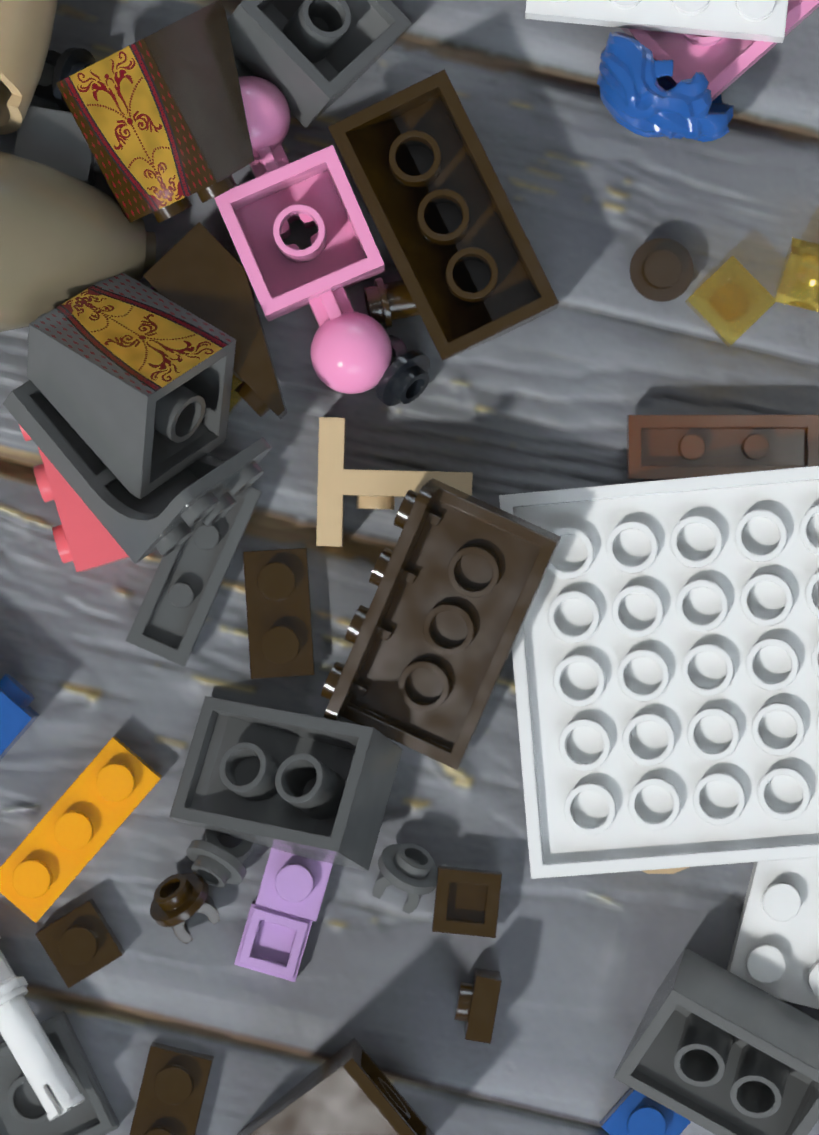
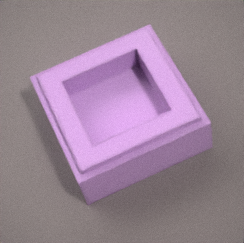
[234,901,313,982]

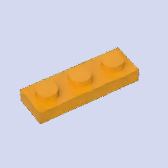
[0,736,162,923]

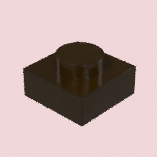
[432,866,502,938]
[35,898,125,988]
[454,968,502,1044]

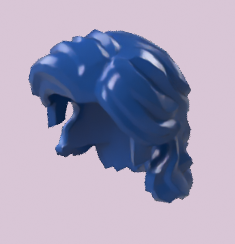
[597,32,734,142]

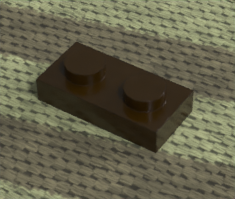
[243,548,315,679]
[129,1042,214,1135]

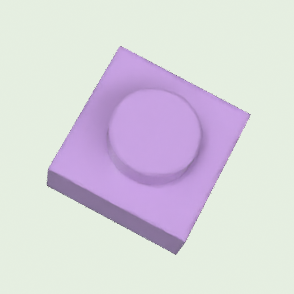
[255,848,333,922]

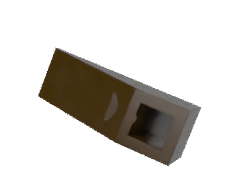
[143,222,287,419]

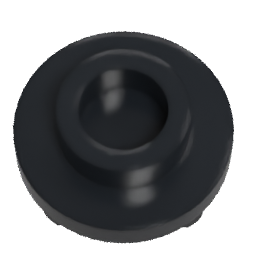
[34,47,96,112]
[375,335,430,406]

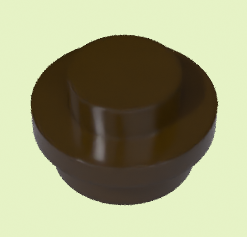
[629,238,694,302]

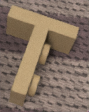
[316,417,473,547]

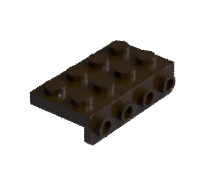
[321,478,561,770]

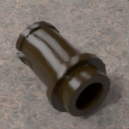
[363,278,420,329]

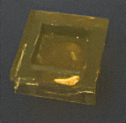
[774,238,819,312]
[685,255,777,347]

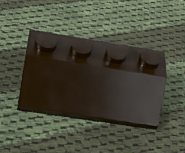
[328,69,559,361]

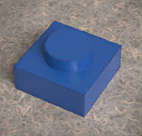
[599,1088,691,1135]

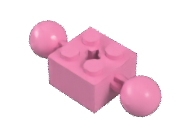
[214,76,392,394]

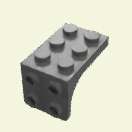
[3,380,272,564]

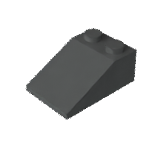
[169,696,403,871]

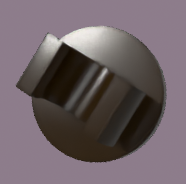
[150,873,220,944]

